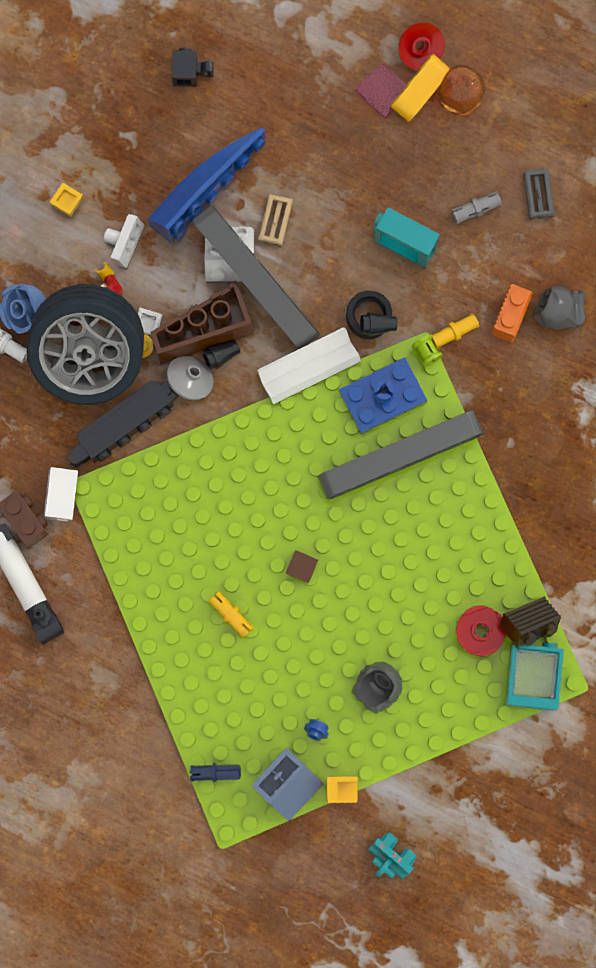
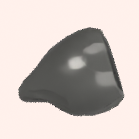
[533,286,586,330]

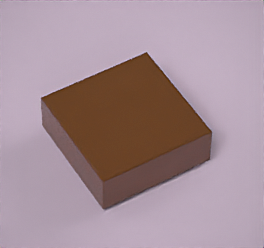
[286,550,318,584]

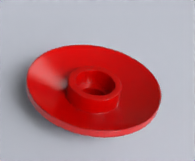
[398,22,445,70]

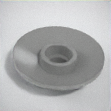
[166,356,214,400]

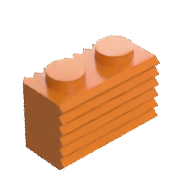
[491,284,533,343]

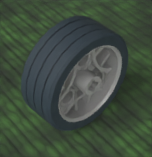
[27,284,144,405]

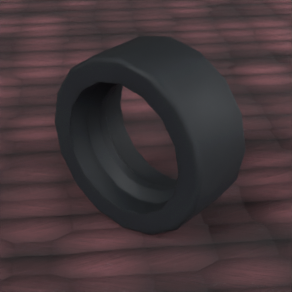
[346,290,393,339]

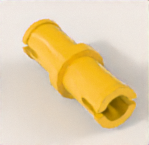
[431,313,480,349]
[208,591,254,638]

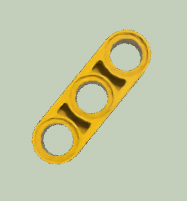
[390,54,451,122]

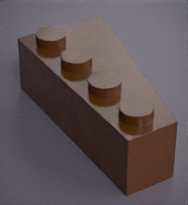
[150,280,253,364]

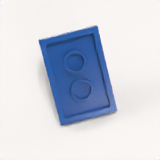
[339,357,427,434]

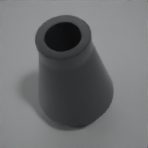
[360,312,397,337]
[202,340,240,370]

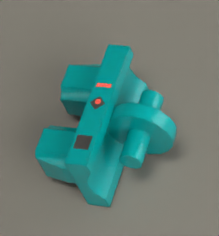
[368,832,417,880]

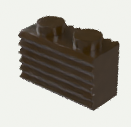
[499,596,561,648]

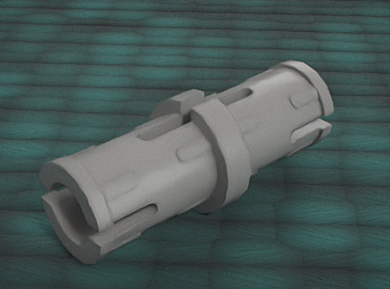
[451,191,502,224]

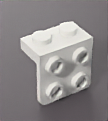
[205,227,254,282]

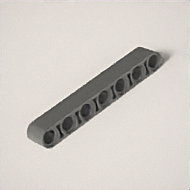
[192,204,320,349]
[317,411,484,500]

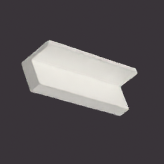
[257,327,361,404]

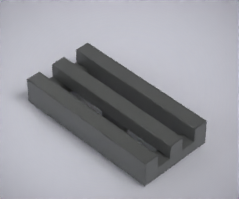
[523,169,554,220]

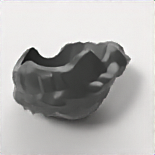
[352,662,402,713]

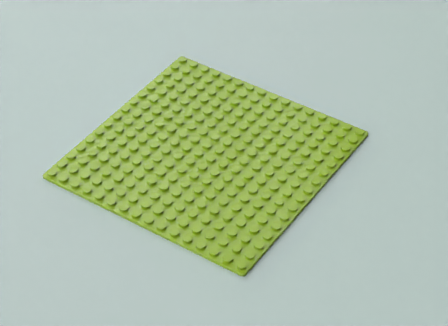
[75,332,588,849]

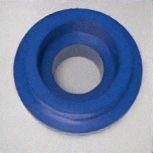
[304,719,329,741]

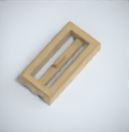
[258,194,293,247]

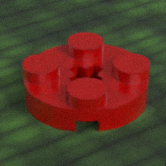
[456,605,506,657]

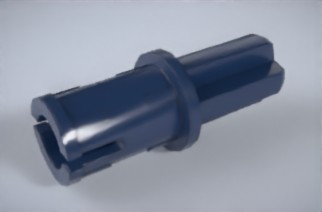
[190,763,241,783]

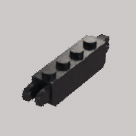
[67,381,179,468]

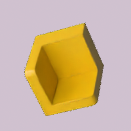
[327,777,358,803]

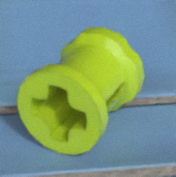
[412,334,443,367]

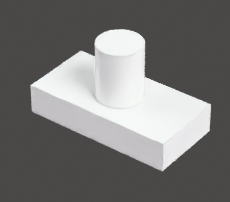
[104,214,145,269]

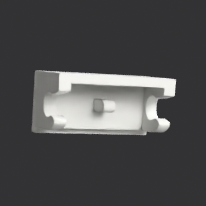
[43,467,78,522]

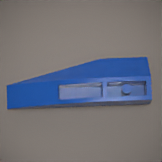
[148,127,266,244]

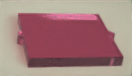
[355,63,406,119]

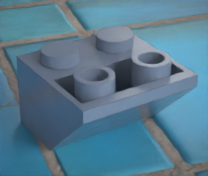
[251,748,323,821]

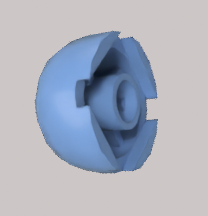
[0,284,46,334]

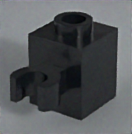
[171,48,214,87]

